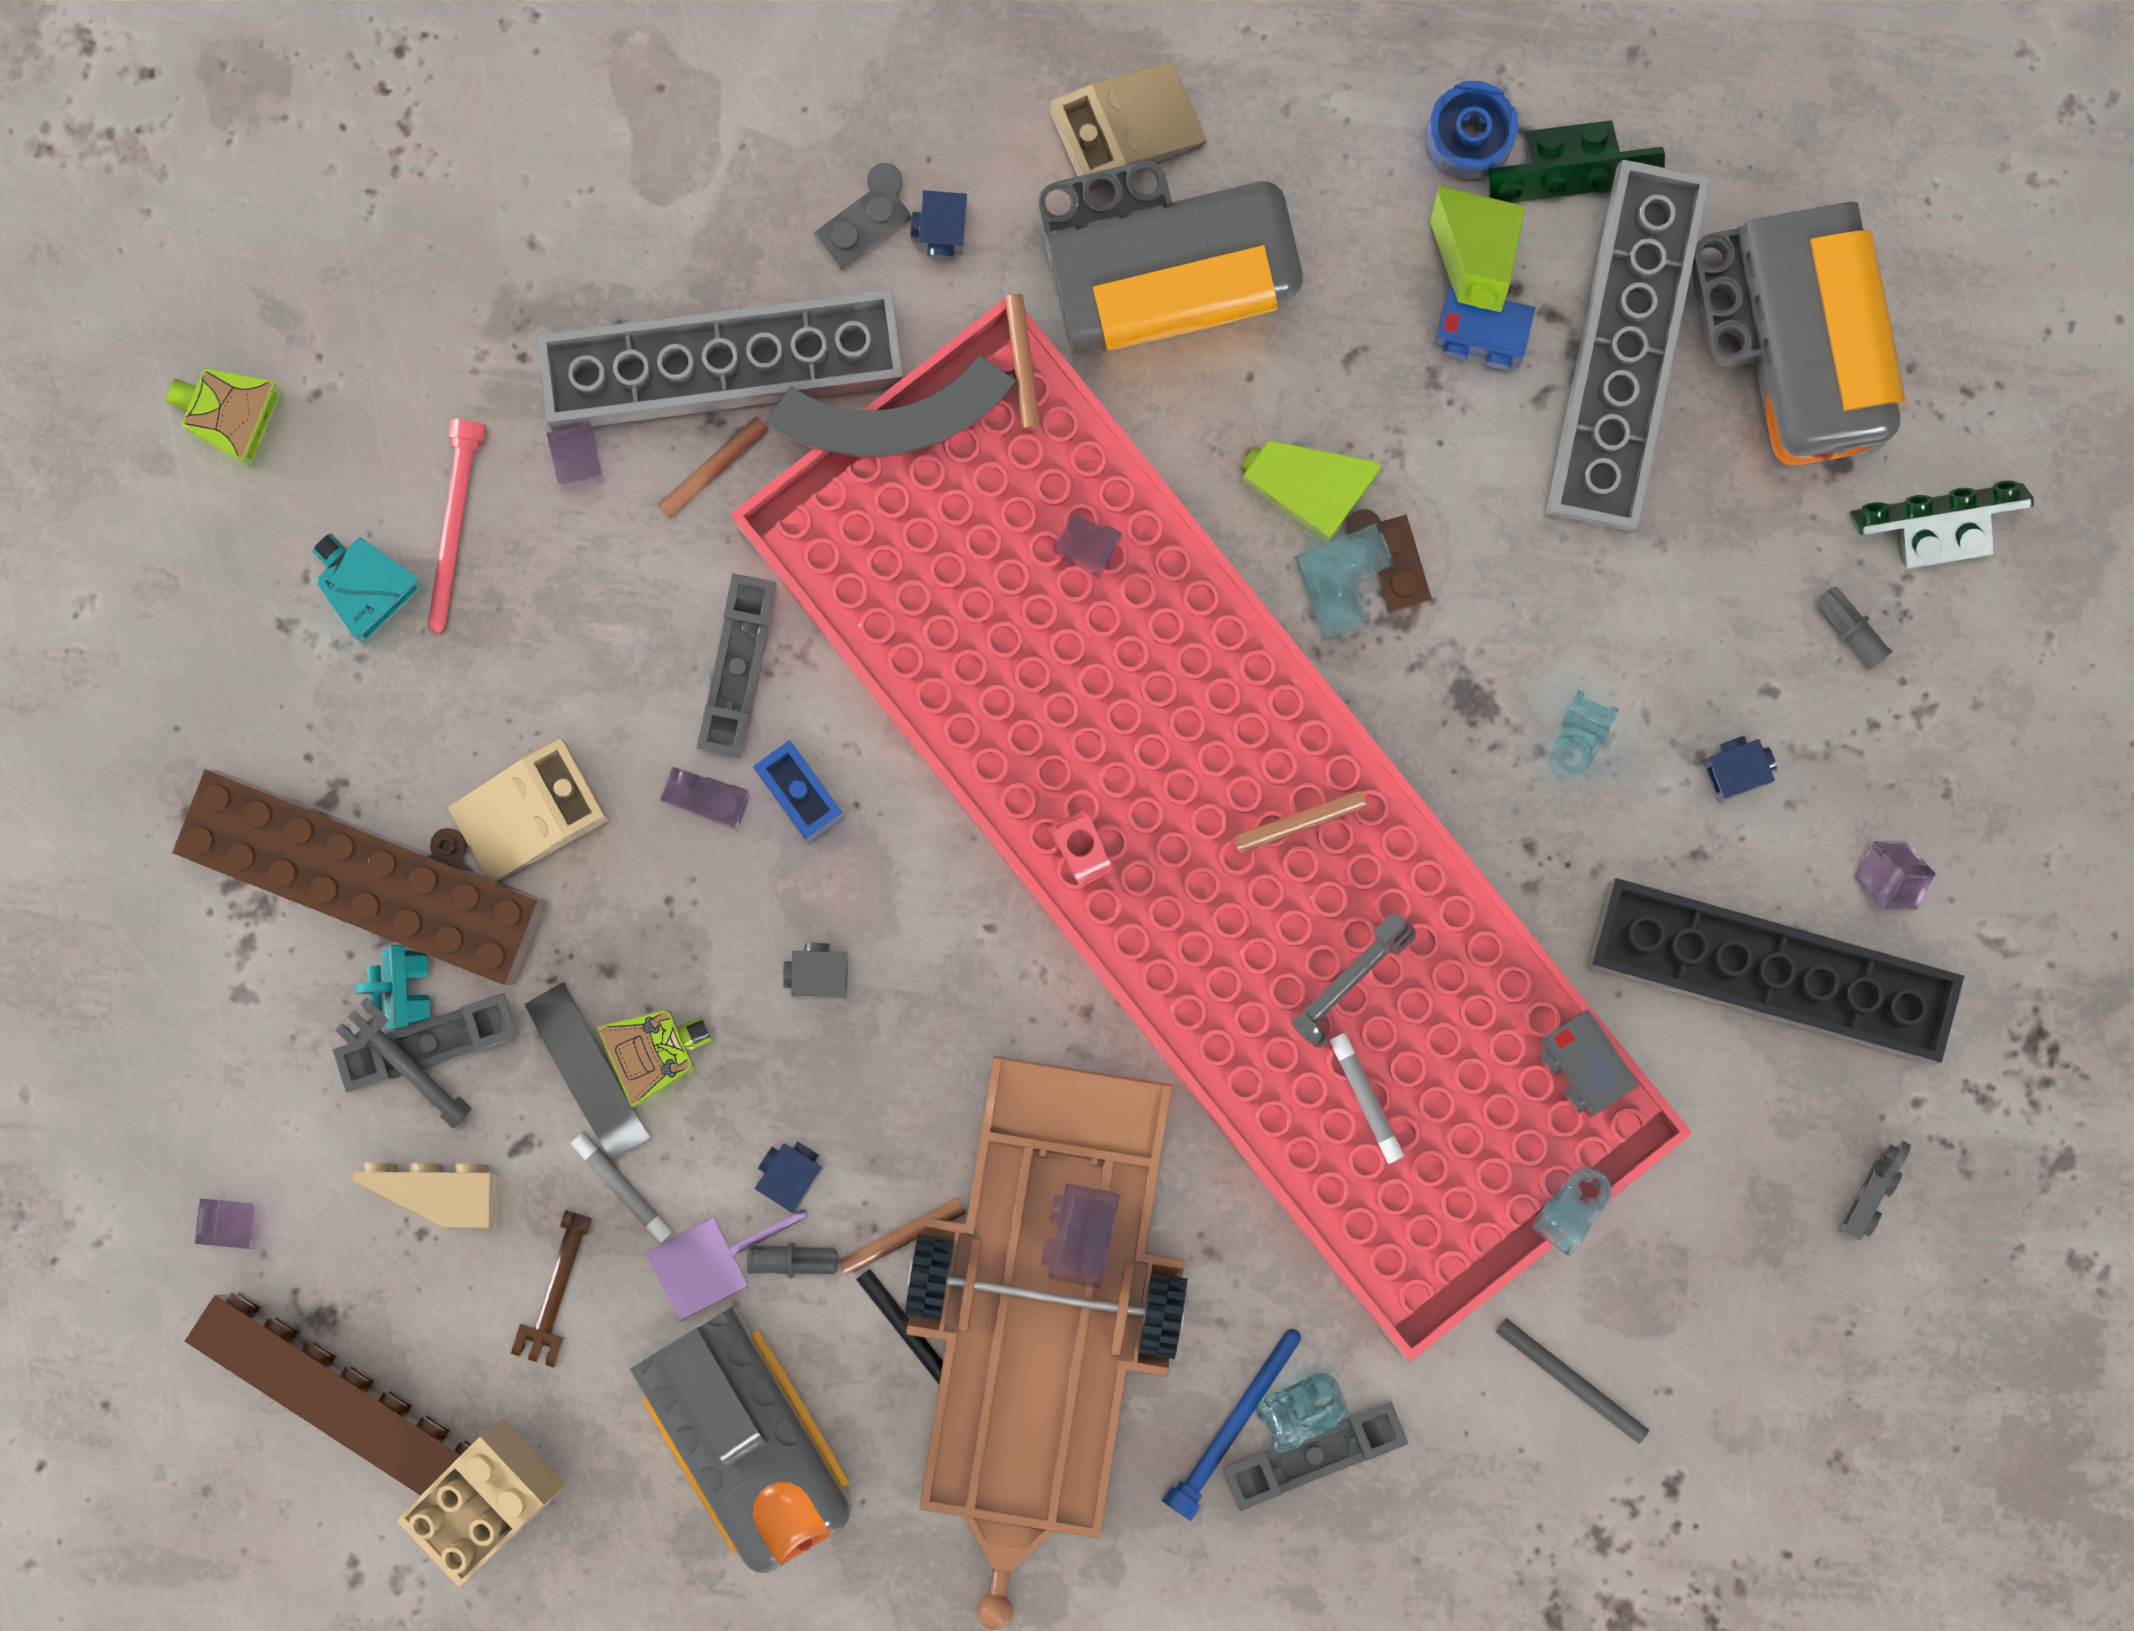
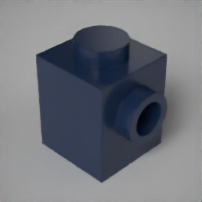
[911,190,967,261]
[1703,736,1777,803]
[755,1141,824,1214]

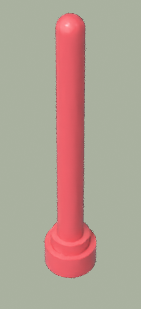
[428,419,486,633]

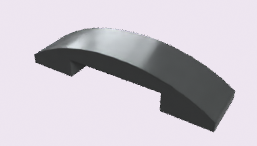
[696,573,776,758]
[524,982,651,1161]
[332,993,518,1093]
[1223,1401,1408,1511]

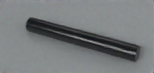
[856,1269,943,1384]

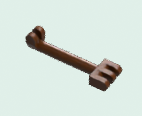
[511,1210,592,1368]

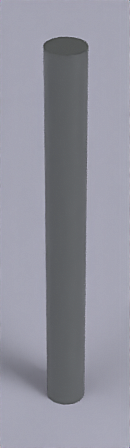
[1496,1318,1650,1444]

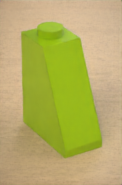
[1430,186,1526,312]
[1240,440,1382,545]

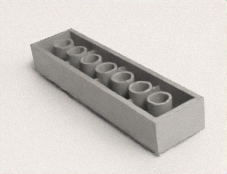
[1545,160,1711,532]
[536,289,903,432]

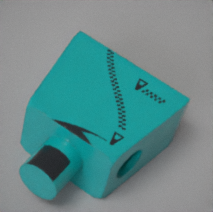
[312,533,423,644]

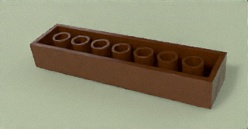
[172,769,547,985]
[184,1292,473,1496]

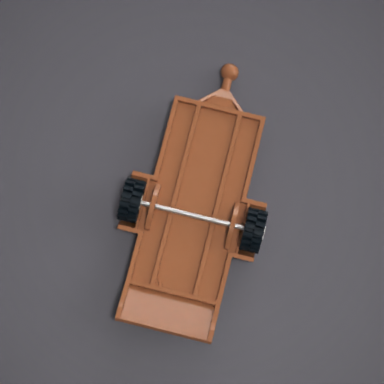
[905,1056,1188,1630]

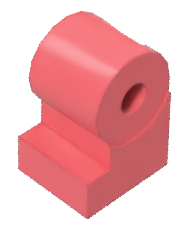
[1048,810,1113,887]

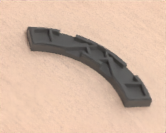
[765,355,1016,458]

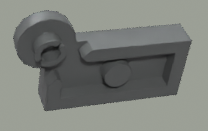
[814,163,912,270]
[1837,1140,1911,1241]

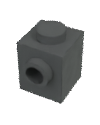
[783,943,848,999]

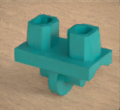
[355,945,430,1030]

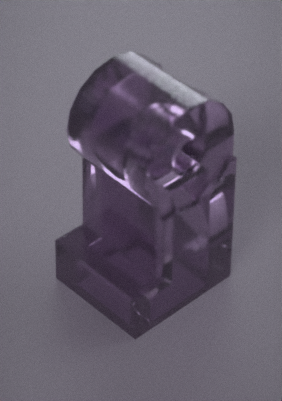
[660,767,751,832]

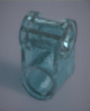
[1549,690,1619,780]
[1531,1167,1611,1256]
[1255,1373,1348,1452]

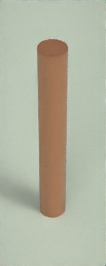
[1005,294,1040,430]
[657,416,768,517]
[1233,790,1367,854]
[838,1197,966,1276]

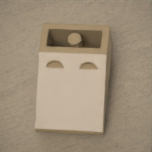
[1050,61,1207,191]
[447,738,609,881]
[352,1163,500,1229]
[396,1417,567,1588]

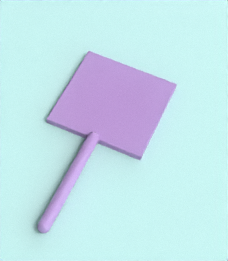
[646,1210,808,1321]

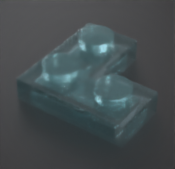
[1294,524,1395,640]

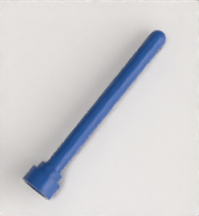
[1161,1329,1301,1521]

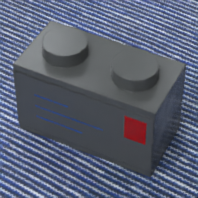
[1538,1009,1639,1117]

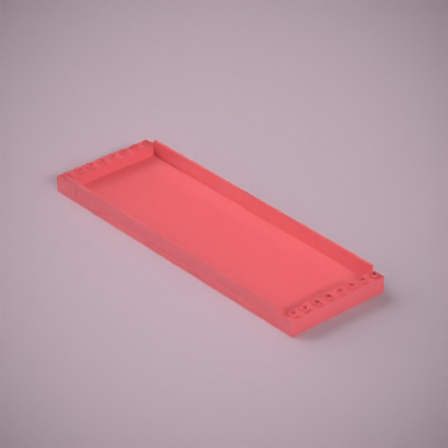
[730,293,1692,1362]

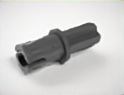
[1817,587,1893,669]
[747,1242,838,1278]

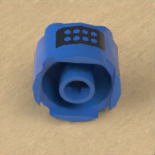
[1426,81,1518,179]

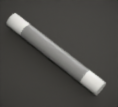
[1329,1033,1404,1164]
[570,1132,674,1244]

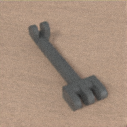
[1291,913,1416,1048]
[335,997,472,1129]

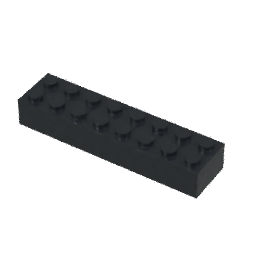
[1586,878,1965,1065]

